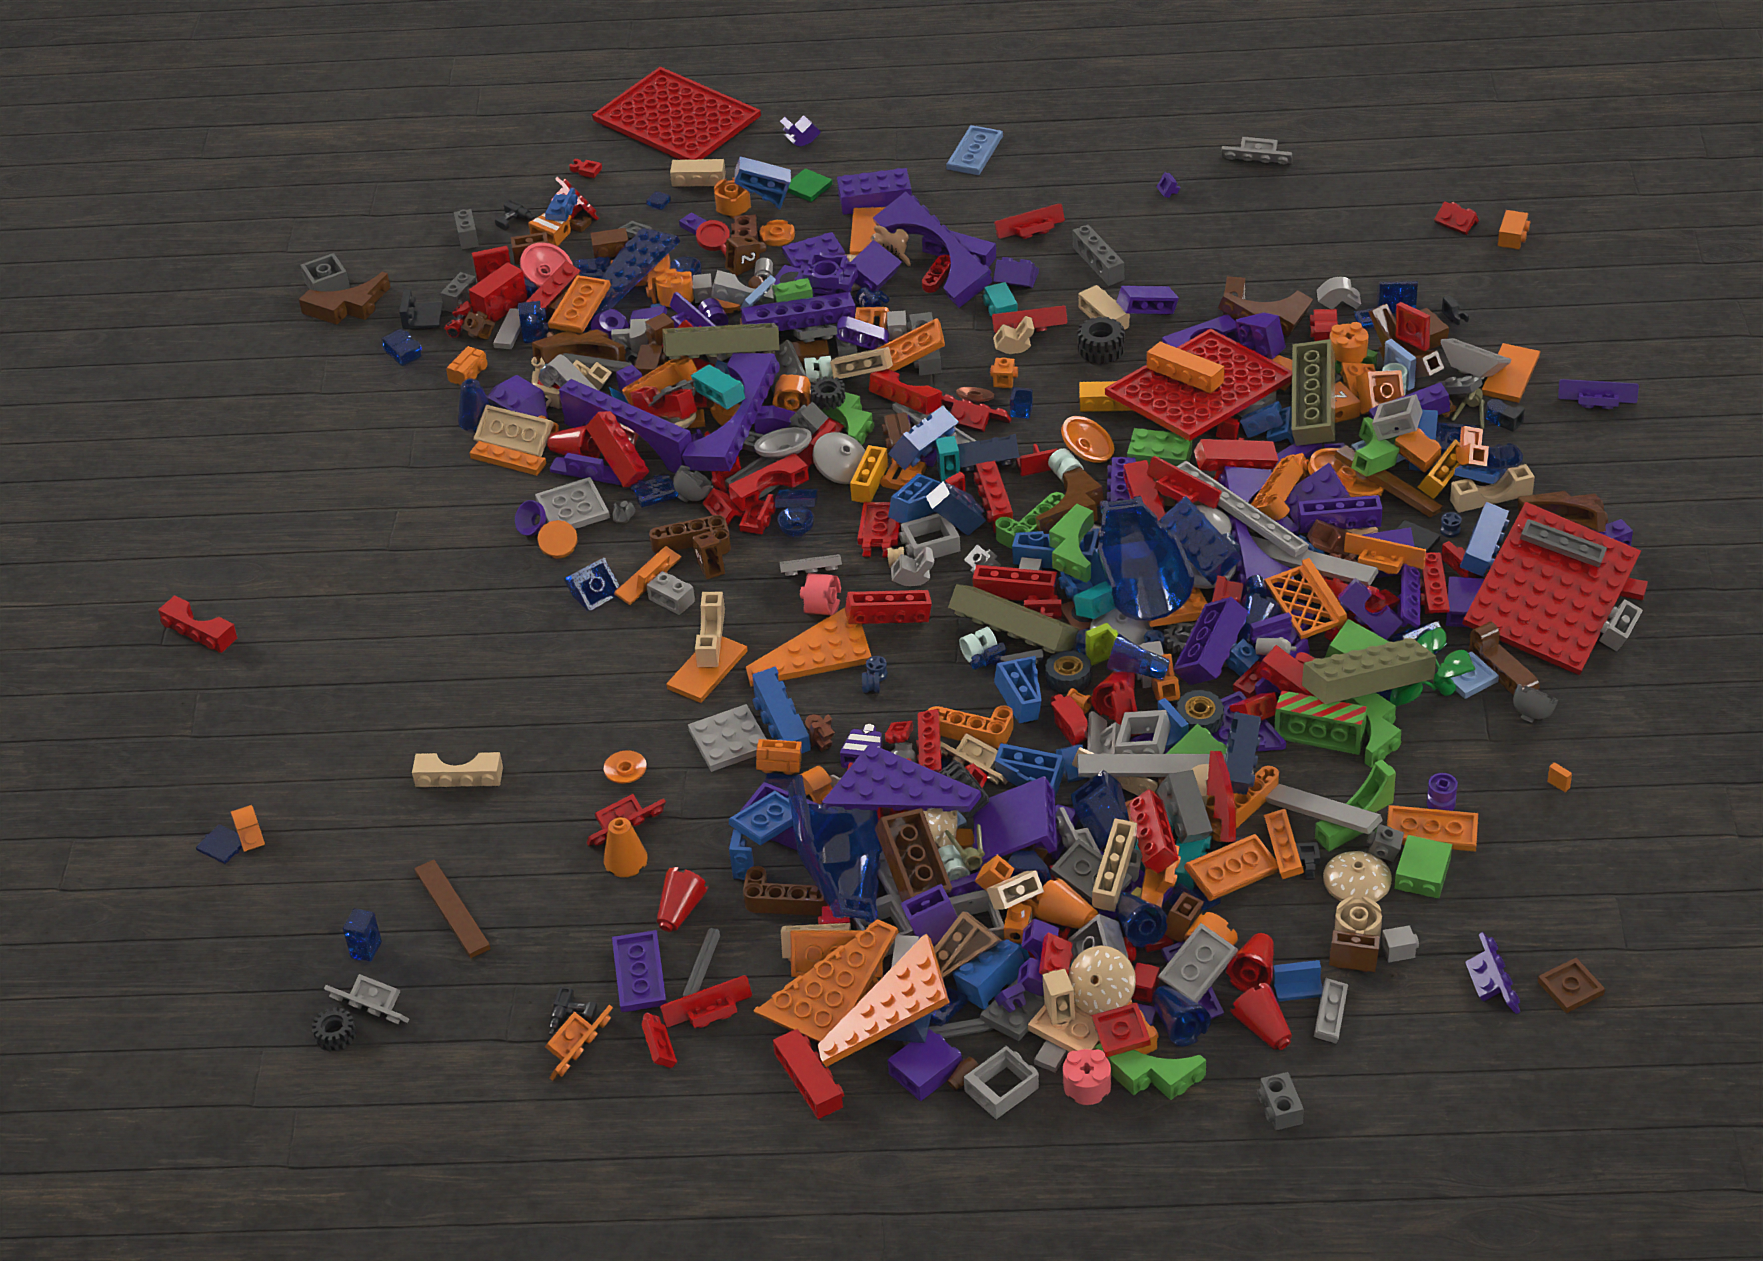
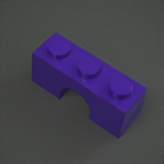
[1338,577,1403,640]
[1017,919,1059,996]

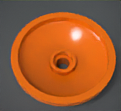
[1061,416,1114,463]

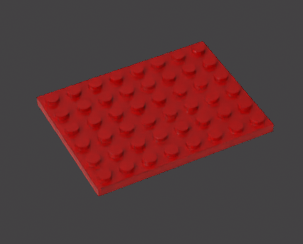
[592,67,761,160]
[1105,329,1292,441]
[1462,502,1641,675]

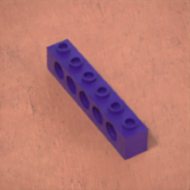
[741,292,855,331]

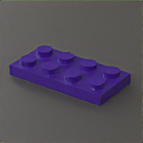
[612,930,666,1012]

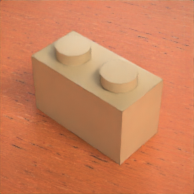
[987,870,1044,910]
[1043,969,1075,1025]

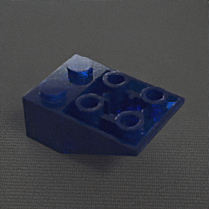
[1071,769,1130,849]

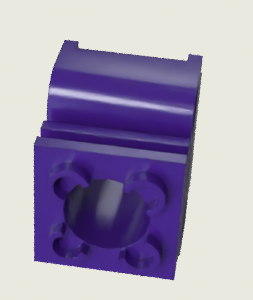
[794,252,857,297]

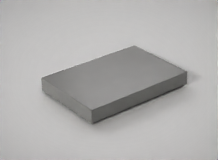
[1158,923,1238,1005]

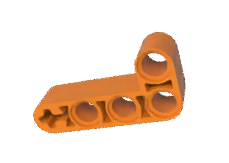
[622,355,698,406]
[1251,455,1303,521]
[927,706,1014,749]
[1206,766,1279,828]

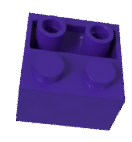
[993,257,1039,288]
[1235,312,1286,359]
[900,884,958,947]

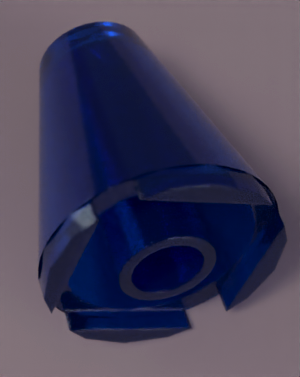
[458,378,491,432]
[1237,593,1282,649]
[1115,892,1168,948]
[1152,985,1211,1046]

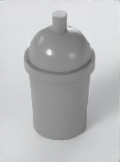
[1256,637,1297,655]

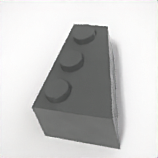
[1156,770,1212,844]

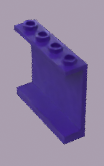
[972,776,1057,871]

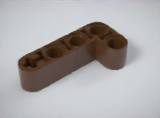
[649,515,731,554]
[1469,621,1540,695]
[743,866,831,916]

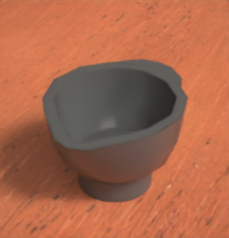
[891,742,918,764]

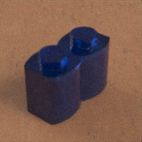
[381,329,422,366]

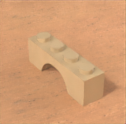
[1450,464,1535,513]
[695,592,725,667]
[412,752,503,787]

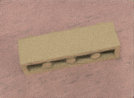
[1092,818,1137,912]

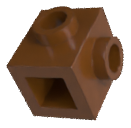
[462,311,496,340]

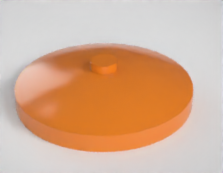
[1308,448,1384,497]

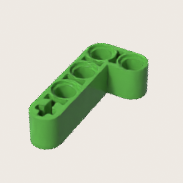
[995,492,1065,549]

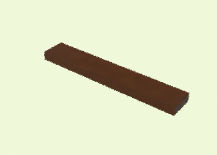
[1334,445,1443,518]
[414,859,491,959]

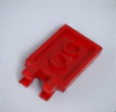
[858,502,901,557]

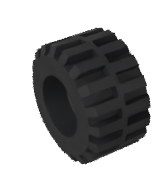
[1077,316,1125,364]
[939,760,989,819]

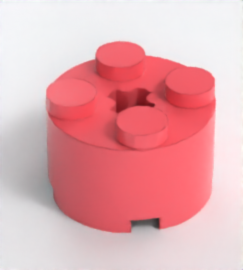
[800,573,841,615]
[1063,1049,1111,1105]

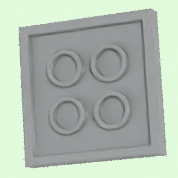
[535,477,610,529]
[779,554,842,576]
[688,704,766,772]

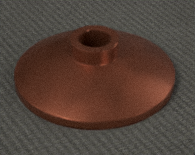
[956,387,994,405]

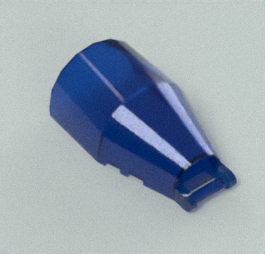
[1098,496,1194,621]
[787,775,883,923]

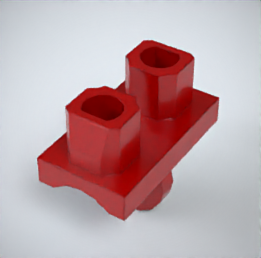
[1024,595,1062,619]

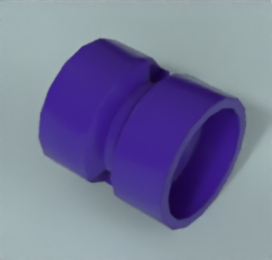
[698,298,729,326]
[1427,773,1458,811]

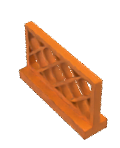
[1264,558,1347,640]

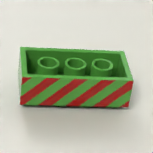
[1275,691,1367,755]

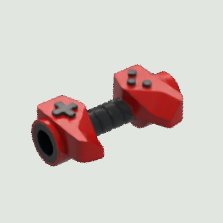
[444,301,472,338]

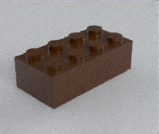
[875,808,952,902]

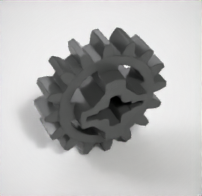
[1164,621,1197,654]

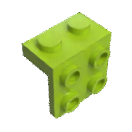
[1086,623,1131,668]

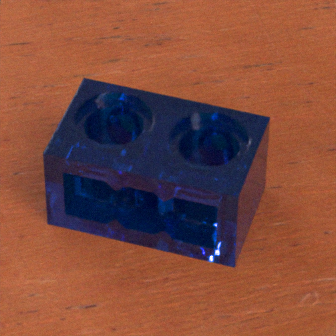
[518,301,549,343]

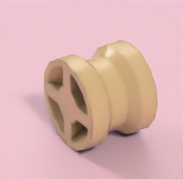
[887,547,904,568]

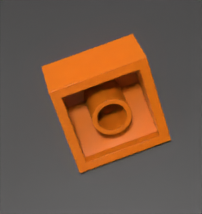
[1356,370,1405,414]

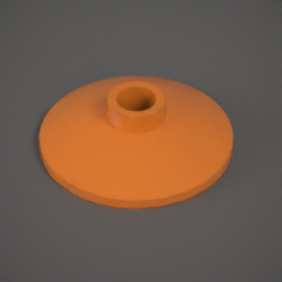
[604,751,646,784]

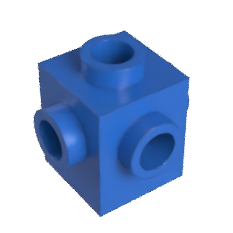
[1225,639,1261,677]

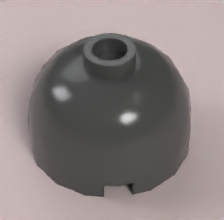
[673,465,713,502]
[1513,684,1559,722]

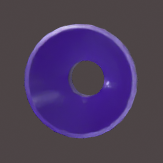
[515,500,546,536]

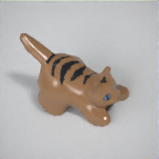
[871,225,911,266]

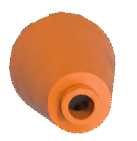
[604,817,648,877]
[1034,878,1098,929]

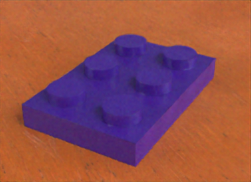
[782,232,845,269]
[1284,463,1350,528]

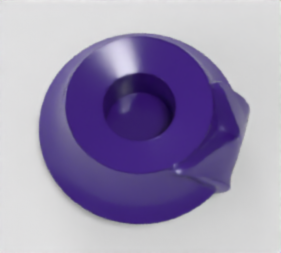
[591,309,629,340]

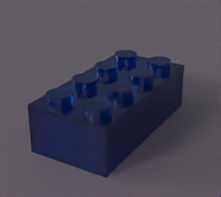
[1155,496,1243,586]

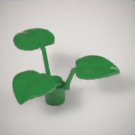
[1390,627,1476,707]

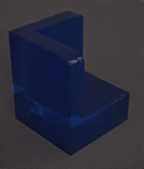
[1010,387,1033,419]

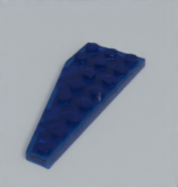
[582,228,681,334]

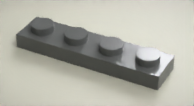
[1520,519,1607,567]

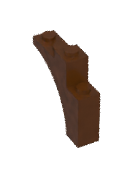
[299,272,391,325]
[1218,290,1313,337]
[1368,304,1444,378]
[532,329,626,364]
[1035,467,1104,534]
[1518,491,1608,532]

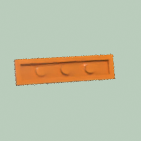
[469,441,546,476]
[1264,809,1304,879]

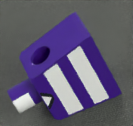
[840,724,883,768]

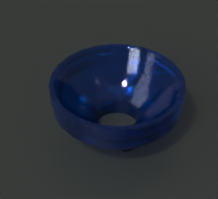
[670,256,702,280]
[778,506,814,536]

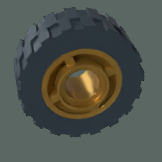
[1045,650,1092,694]
[1176,690,1224,735]

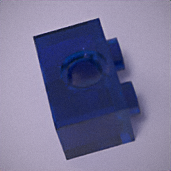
[343,908,382,962]

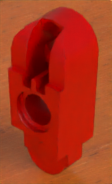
[1050,694,1088,745]

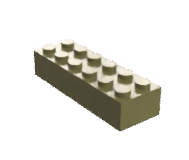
[662,323,779,359]
[1292,339,1335,446]
[948,584,1079,653]
[1302,638,1436,704]

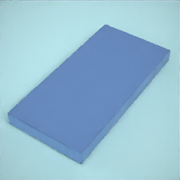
[946,125,1003,175]

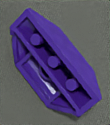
[484,375,548,419]

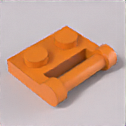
[855,307,889,335]
[880,458,926,490]

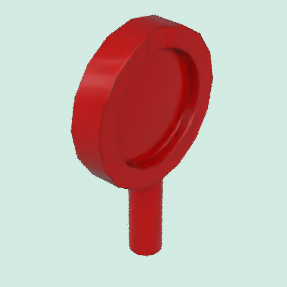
[696,220,730,256]

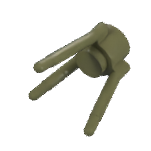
[1451,388,1485,429]
[945,824,985,871]

